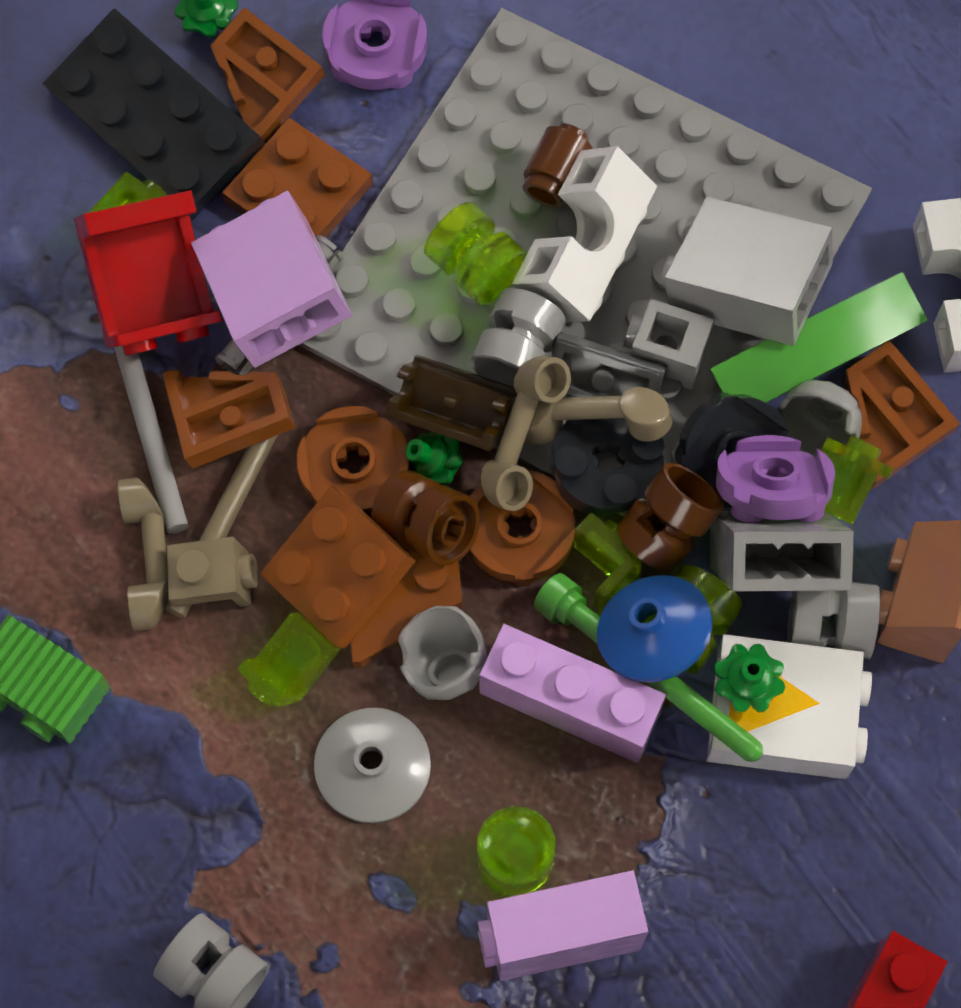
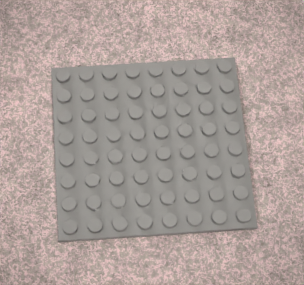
[299,7,872,516]

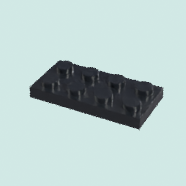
[42,8,265,221]

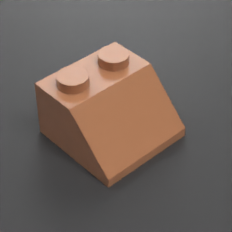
[876,520,961,664]

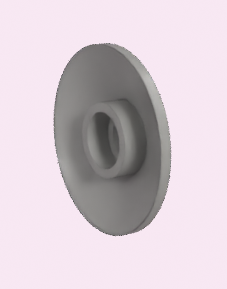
[314,708,431,824]

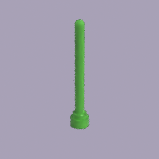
[534,573,763,762]

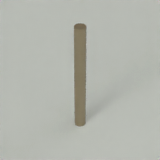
[165,435,278,619]

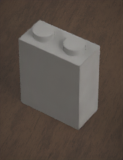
[660,196,833,346]
[710,511,854,591]

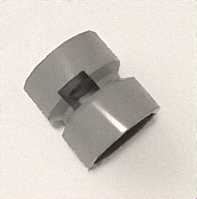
[469,288,566,387]
[787,582,880,660]
[153,913,270,1008]

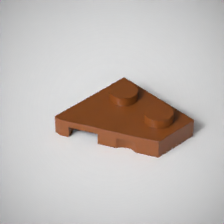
[211,7,326,149]
[843,340,960,490]
[162,370,296,469]
[351,551,463,669]

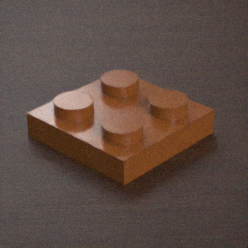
[222,118,373,238]
[260,486,417,649]

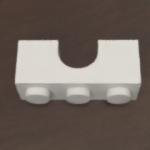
[511,146,657,322]
[912,198,961,373]

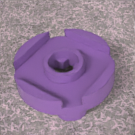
[322,0,427,90]
[716,435,835,523]

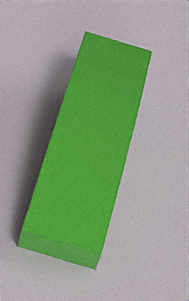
[709,272,928,403]

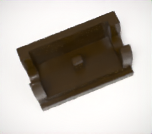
[385,355,517,451]

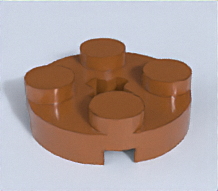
[297,406,410,516]
[468,471,576,587]

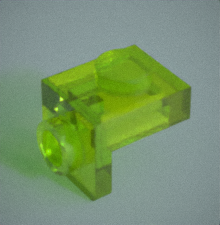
[821,435,894,525]
[574,512,642,612]
[237,612,341,707]

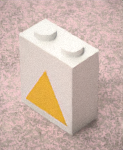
[706,634,872,779]

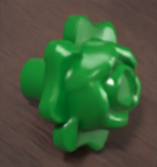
[174,0,238,37]
[405,431,462,485]
[714,644,785,713]

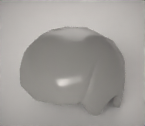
[779,379,862,466]
[398,605,488,700]

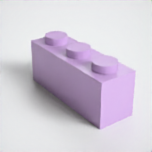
[479,624,666,764]

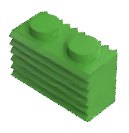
[0,614,110,744]

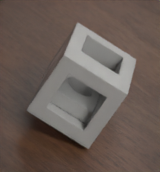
[623,299,714,390]

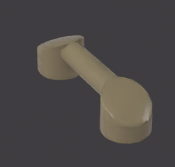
[481,355,571,511]
[525,387,673,445]
[118,477,169,632]

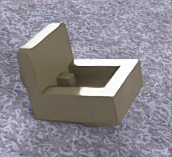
[167,537,258,607]

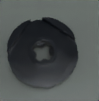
[675,393,789,508]
[550,418,665,518]

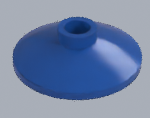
[597,575,713,683]

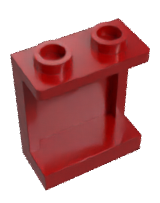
[74,190,223,356]

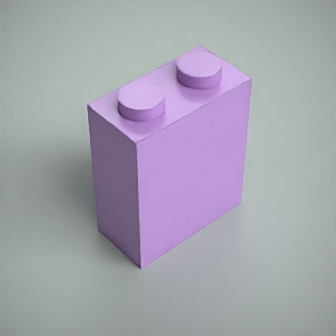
[191,190,353,368]
[478,870,649,981]

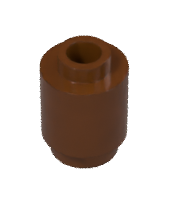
[522,123,593,208]

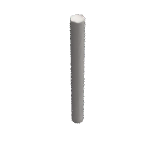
[114,346,189,534]

